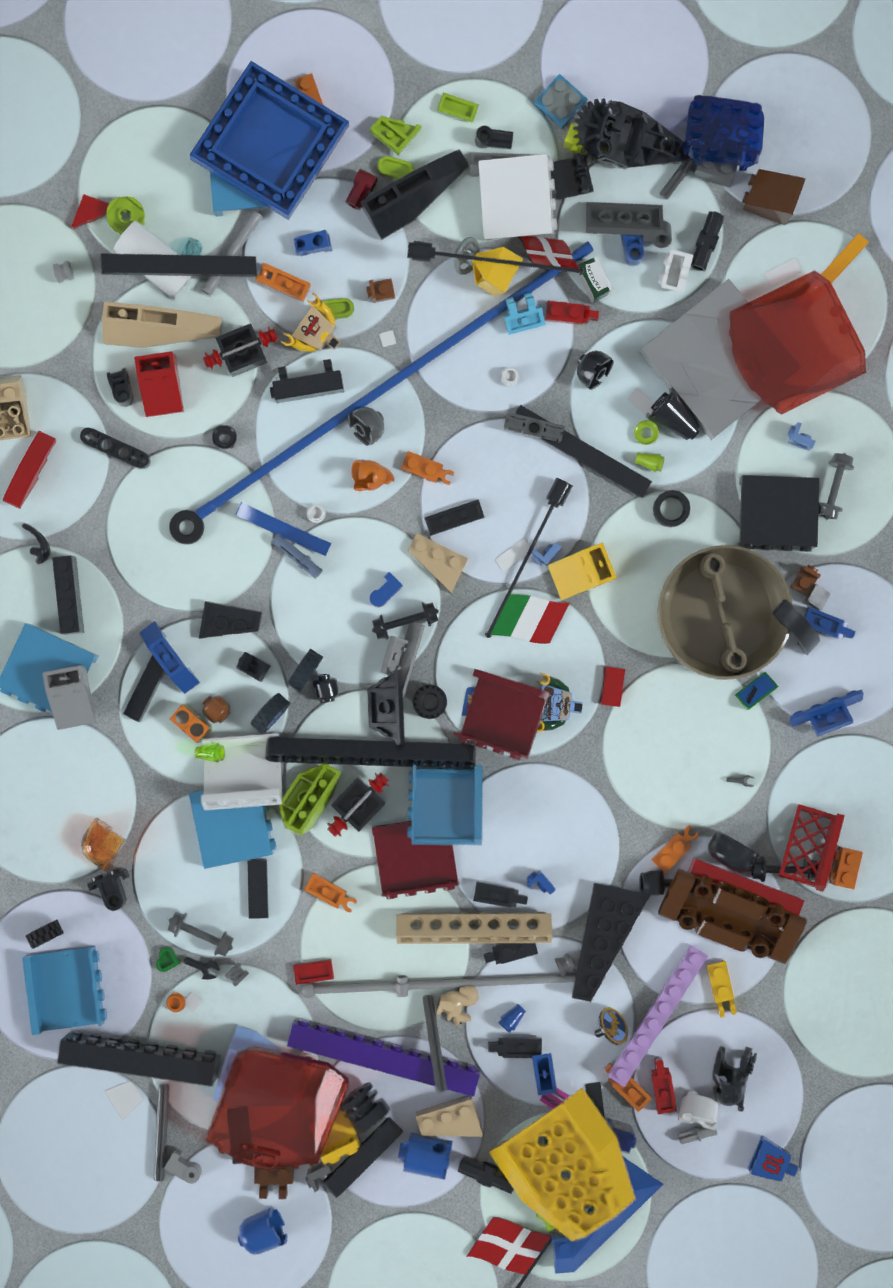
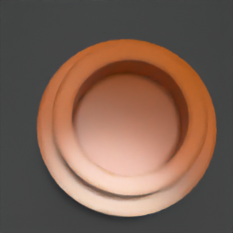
[166,993,186,1012]

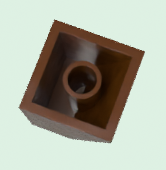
[742,169,806,225]

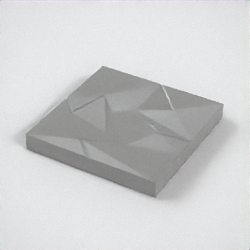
[639,279,801,440]

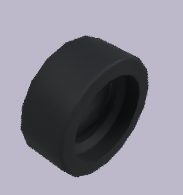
[653,490,691,527]

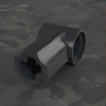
[475,125,513,150]

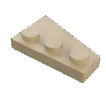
[408,534,468,593]

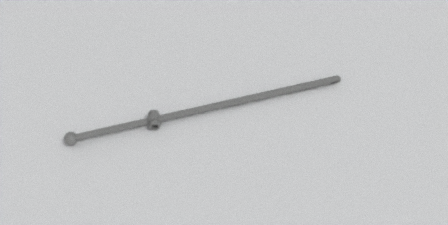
[302,974,606,998]

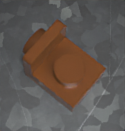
[366,278,395,303]
[790,565,821,596]

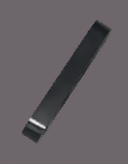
[80,427,151,469]

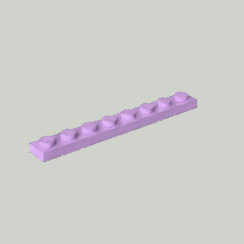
[607,945,708,1087]

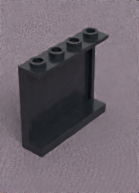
[737,475,820,552]

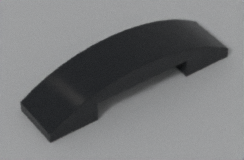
[772,599,820,655]

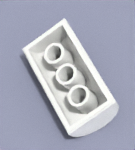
[113,221,193,300]

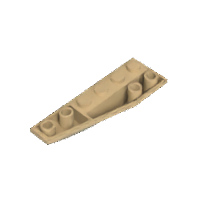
[102,301,222,348]

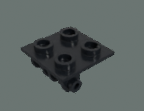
[551,153,594,200]

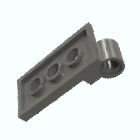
[586,202,672,248]

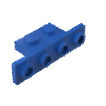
[790,690,864,737]

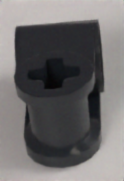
[107,368,134,407]

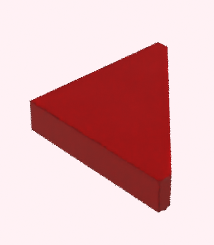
[71,194,109,229]

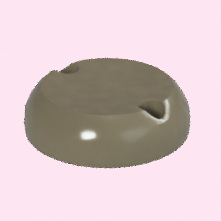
[657,545,793,680]

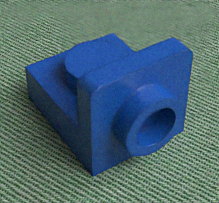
[526,871,556,895]

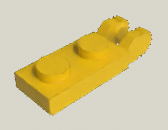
[706,960,736,1018]

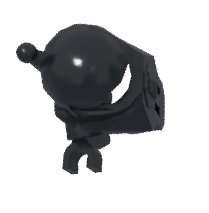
[712,1046,757,1112]

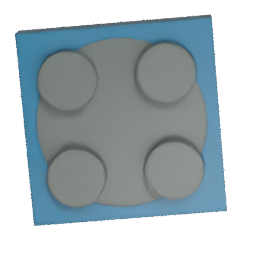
[534,74,588,128]

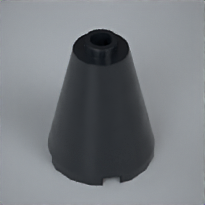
[646,388,699,440]

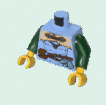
[536,672,583,732]

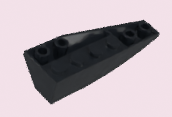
[361,149,469,240]

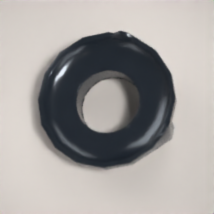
[212,425,237,449]

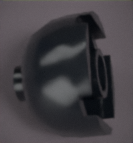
[577,350,614,390]

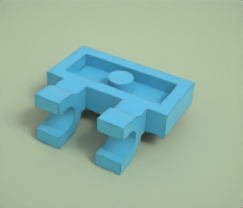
[504,292,545,335]

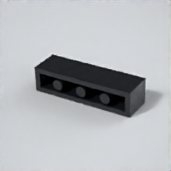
[52,555,84,635]

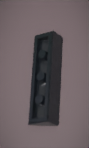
[123,655,165,722]

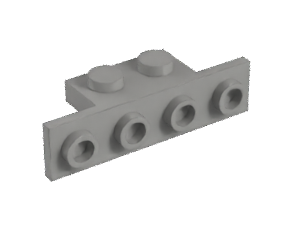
[380,622,425,699]

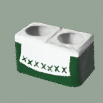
[577,256,613,304]

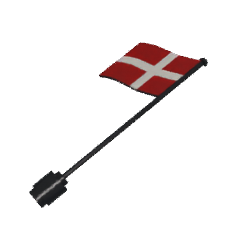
[407,236,584,275]
[466,1217,553,1288]

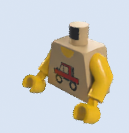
[280,293,341,352]

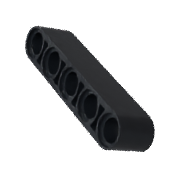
[322,1116,403,1198]

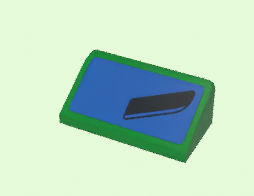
[735,672,779,710]

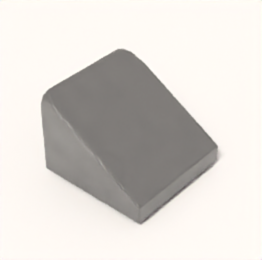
[804,584,830,610]

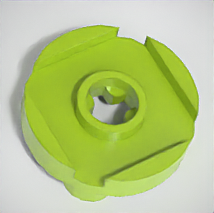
[107,196,145,235]

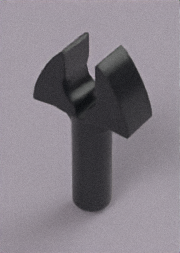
[184,957,220,980]

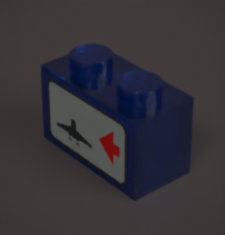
[607,1118,637,1154]

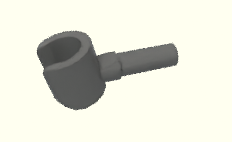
[726,775,755,787]

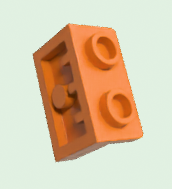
[829,846,863,890]

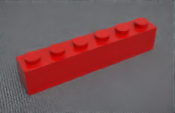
[688,857,805,915]

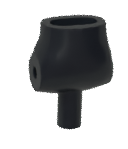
[639,870,673,895]

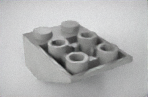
[42,665,96,730]

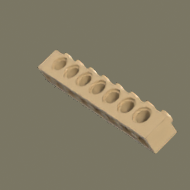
[396,912,552,944]

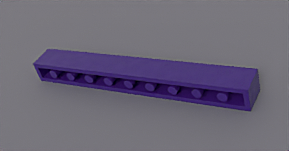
[287,1019,480,1097]

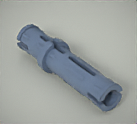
[271,533,323,579]

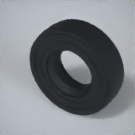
[169,510,204,545]

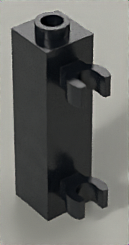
[270,359,344,403]

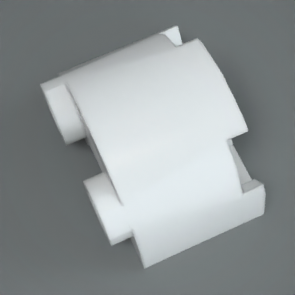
[658,249,693,293]
[678,1091,719,1130]

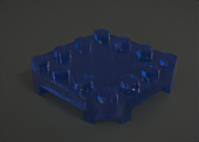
[683,95,764,171]

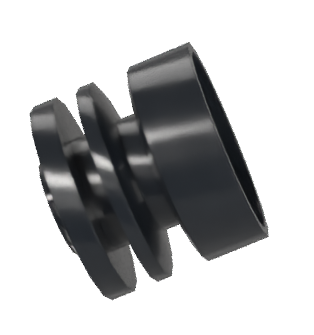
[338,1082,390,1135]

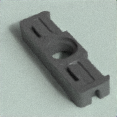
[504,413,565,443]

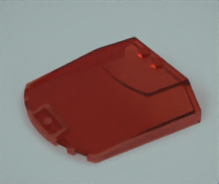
[729,270,866,415]
[206,1046,349,1170]

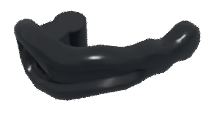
[22,523,51,564]

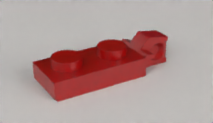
[545,300,599,325]
[651,1057,677,1114]

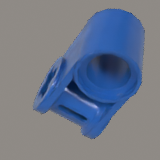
[621,234,644,266]

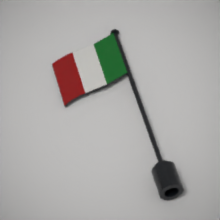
[485,478,573,644]

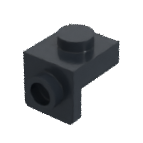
[236,652,271,682]

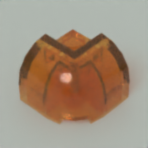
[81,817,126,871]

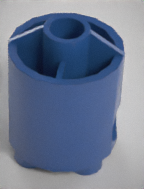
[398,1132,453,1180]

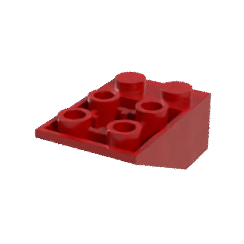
[134,351,184,417]

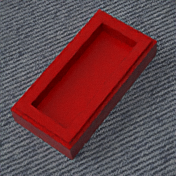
[601,667,625,707]
[293,959,334,985]

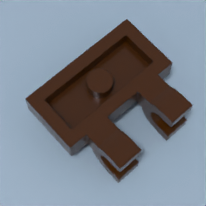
[254,1162,294,1199]

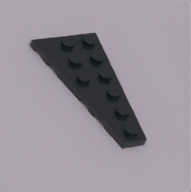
[571,883,651,1002]

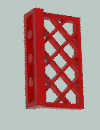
[779,804,845,892]

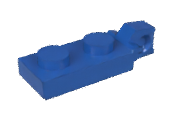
[804,606,856,640]

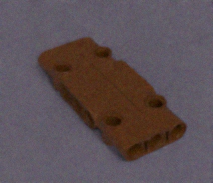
[658,869,807,964]

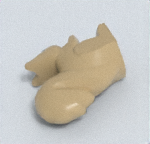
[436,985,479,1026]

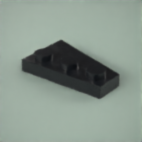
[199,601,262,639]

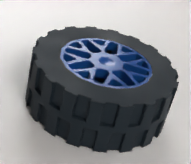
[287,648,323,692]
[250,693,290,734]

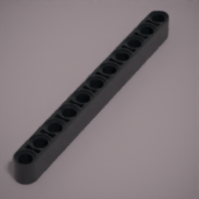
[265,737,476,769]

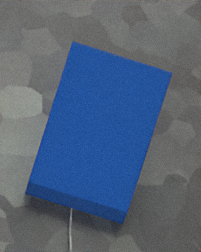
[532,1053,557,1096]

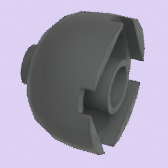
[347,407,384,446]

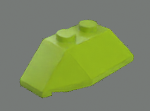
[279,764,341,836]

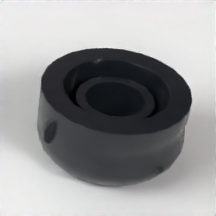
[708,830,759,873]

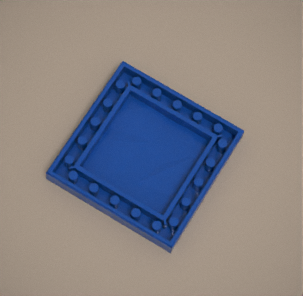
[190,61,349,220]

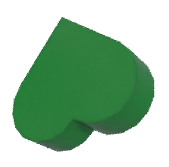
[156,946,181,972]

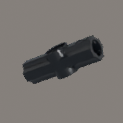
[690,211,725,271]
[457,1155,514,1194]

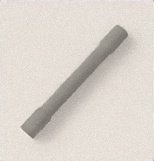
[201,210,263,296]

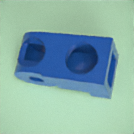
[294,229,332,256]
[369,572,403,607]

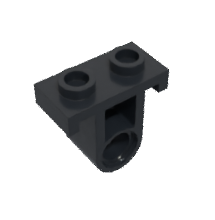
[87,868,129,911]

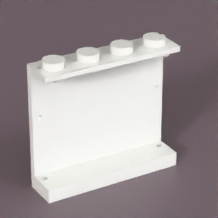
[479,154,557,241]
[201,732,282,810]

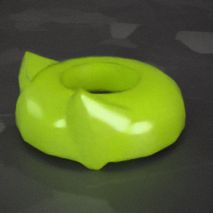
[634,420,659,445]

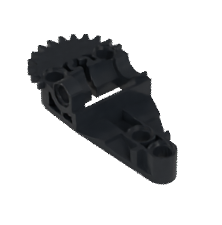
[573,98,692,169]

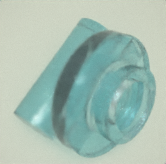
[181,237,202,255]

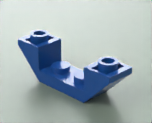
[139,621,200,694]

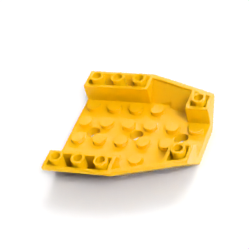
[489,1087,636,1241]

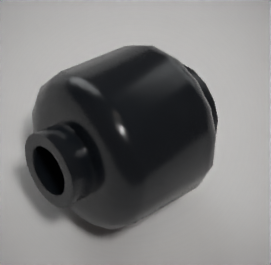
[313,674,339,703]

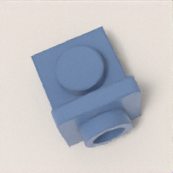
[787,422,816,451]
[532,542,562,566]

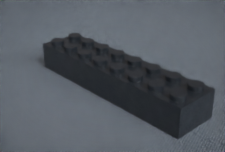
[57,1031,221,1087]

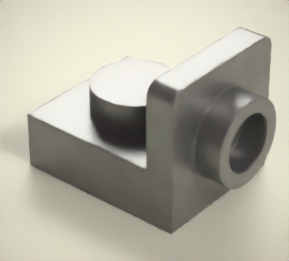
[305,1162,332,1192]

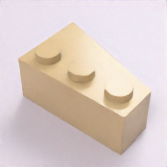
[416,1095,483,1137]

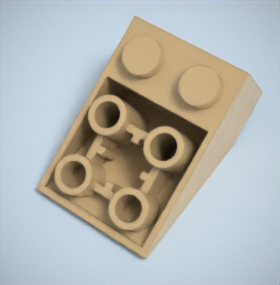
[0,375,31,440]

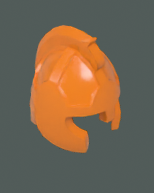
[351,459,395,491]

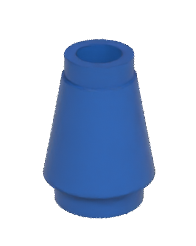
[498,1004,526,1033]

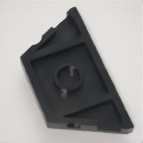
[367,670,405,744]

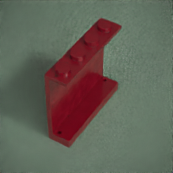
[453,669,549,761]
[372,820,458,899]

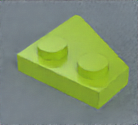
[369,116,422,156]

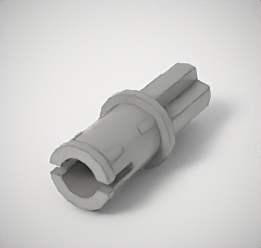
[678,1126,718,1144]

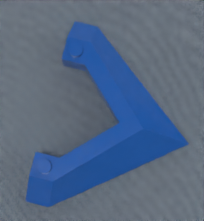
[542,1115,664,1274]

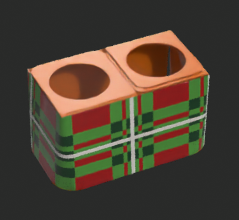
[170,704,213,743]

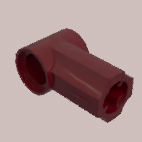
[345,169,378,210]

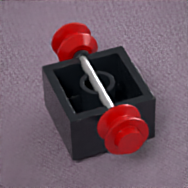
[203,323,278,377]
[327,773,389,837]

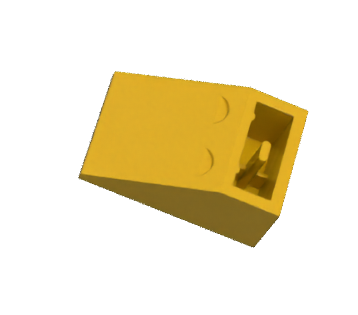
[547,542,617,601]

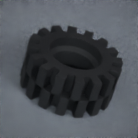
[413,685,447,719]
[25,920,64,949]

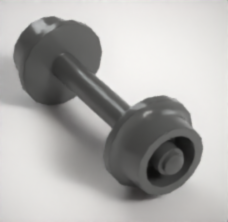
[818,453,854,520]
[167,912,234,956]

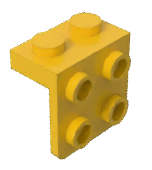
[310,1109,360,1164]

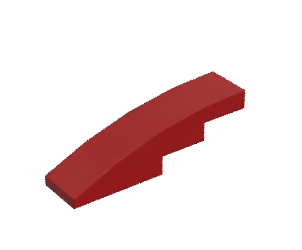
[2,431,56,509]

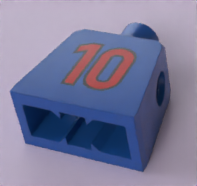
[748,1135,798,1181]

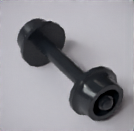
[372,602,439,639]
[750,856,818,882]

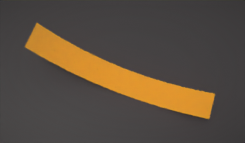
[795,233,869,313]

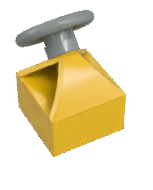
[454,237,523,296]

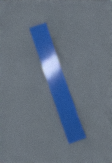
[235,502,332,556]

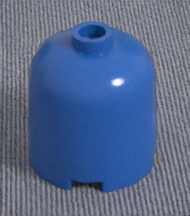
[238,1207,288,1255]

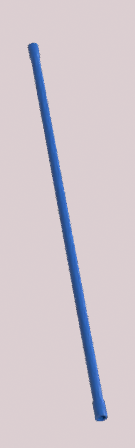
[195,241,594,519]

